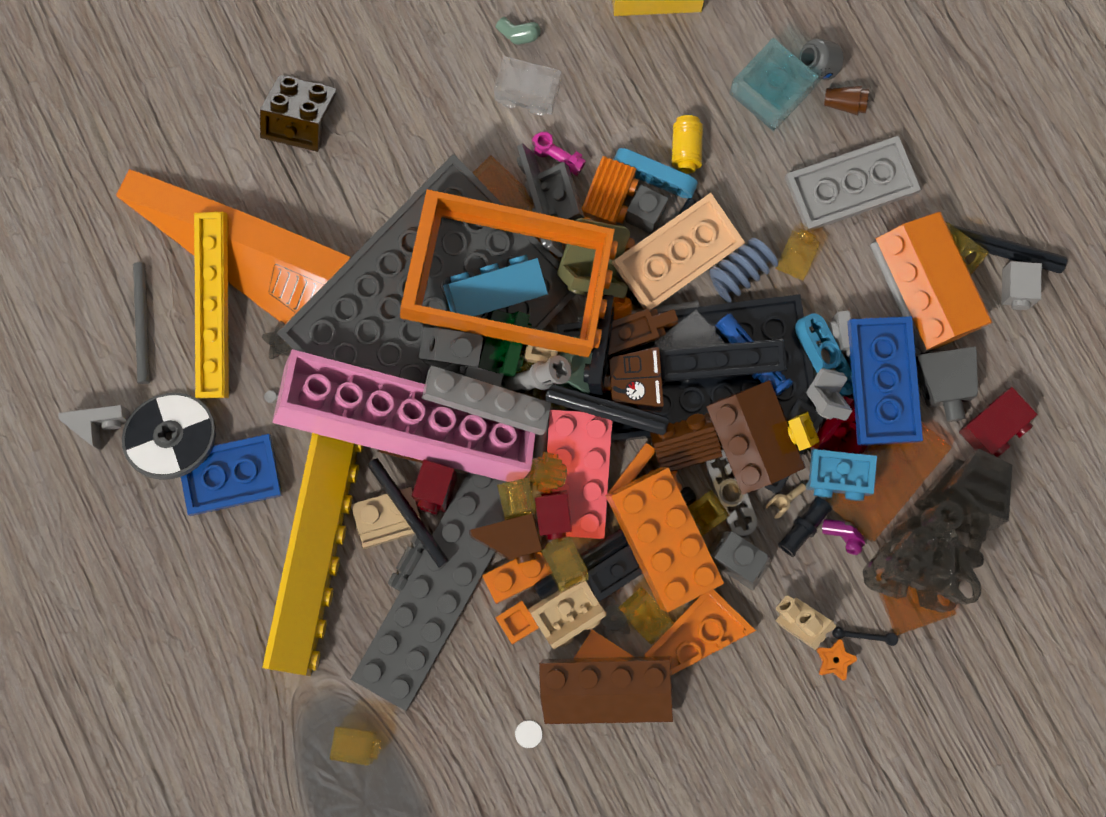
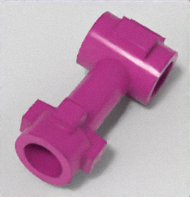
[532,132,586,176]

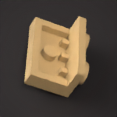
[528,575,607,649]

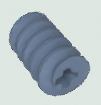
[709,238,778,303]

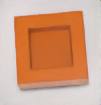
[495,601,539,645]

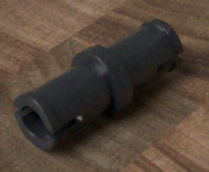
[778,497,832,557]

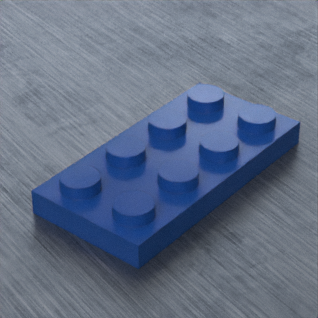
[847,316,923,445]

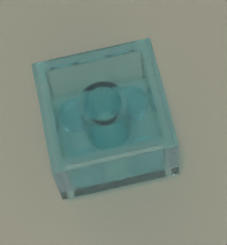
[729,38,819,131]

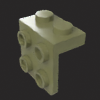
[557,218,630,298]

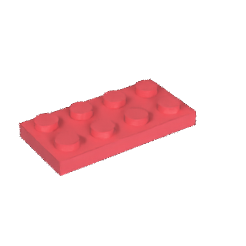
[544,409,612,539]

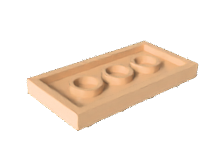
[612,193,745,310]

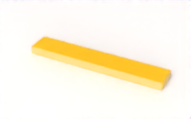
[194,212,229,398]

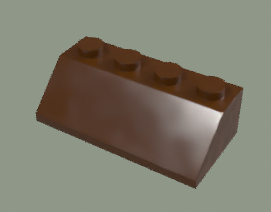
[539,656,673,724]

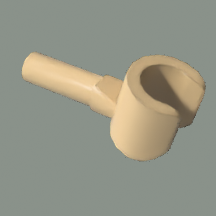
[766,483,806,519]

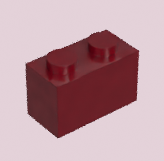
[959,387,1038,459]
[412,459,458,515]

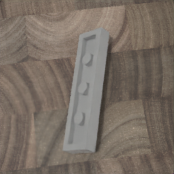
[422,365,551,436]

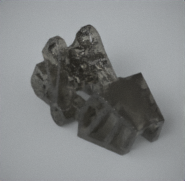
[862,448,1012,613]

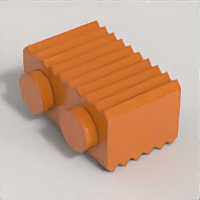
[582,156,639,225]

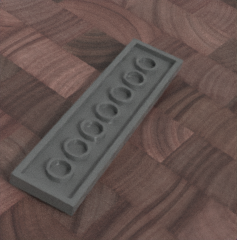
[350,472,531,711]

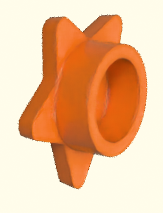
[816,639,857,681]

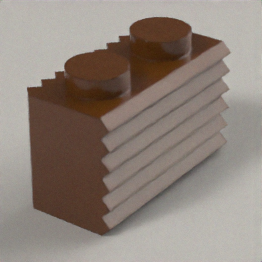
[650,413,723,472]

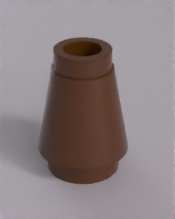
[824,86,869,116]

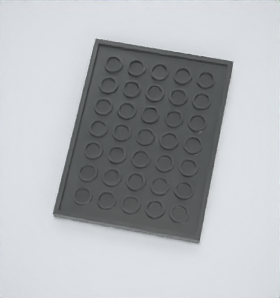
[277,154,576,465]

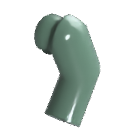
[495,16,541,45]

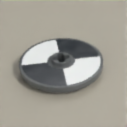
[122,393,216,480]

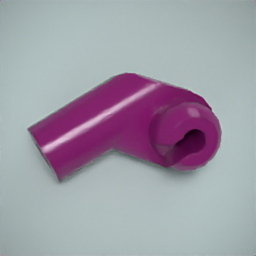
[822,519,865,555]

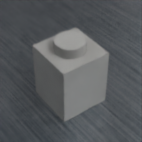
[1001,261,1042,310]

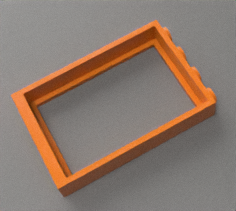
[400,189,618,358]

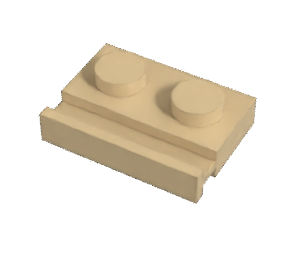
[351,487,421,549]

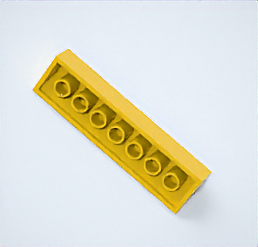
[262,433,364,676]

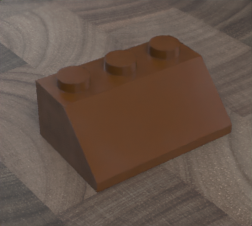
[706,380,806,495]

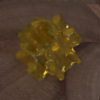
[528,452,567,494]

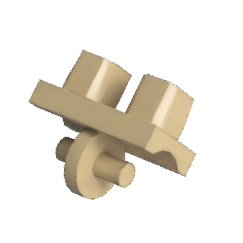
[775,596,836,650]

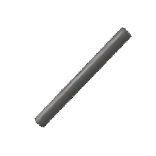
[133,262,150,384]

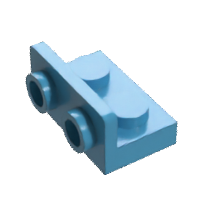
[806,449,877,501]

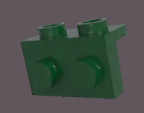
[478,310,532,377]

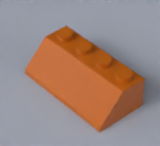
[875,212,993,350]

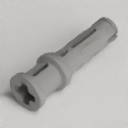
[502,355,571,393]

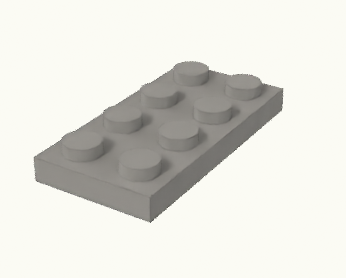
[785,136,921,232]

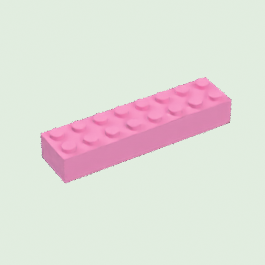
[272,349,536,485]

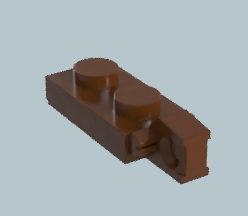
[608,308,679,357]

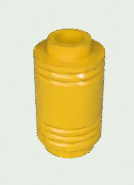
[672,115,703,174]

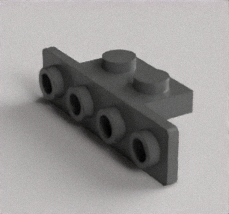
[517,143,584,258]

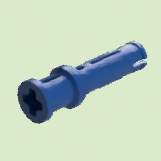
[715,313,793,397]

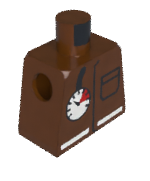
[603,347,664,412]

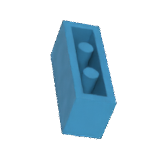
[443,254,548,316]

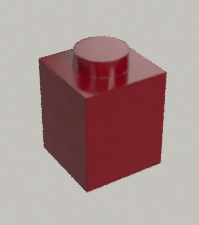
[535,490,572,540]

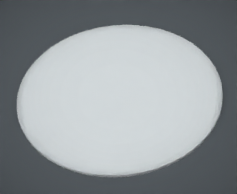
[515,720,542,748]

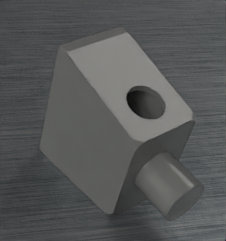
[419,327,483,367]
[916,346,978,422]
[708,531,770,591]

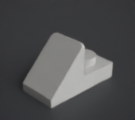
[58,405,130,450]

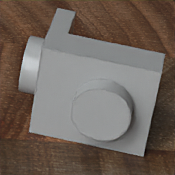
[828,311,851,358]
[806,368,853,420]

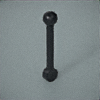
[832,626,898,646]

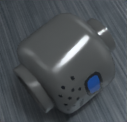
[799,39,844,80]

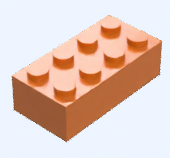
[605,467,724,613]

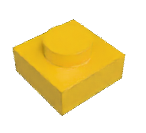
[788,412,819,451]

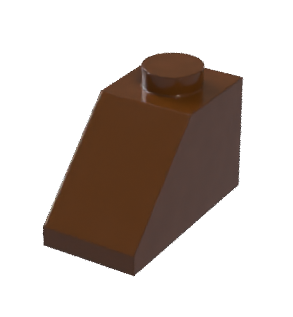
[469,513,542,564]

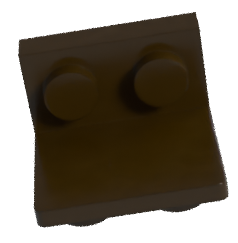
[260,75,336,152]

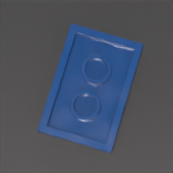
[181,434,283,516]

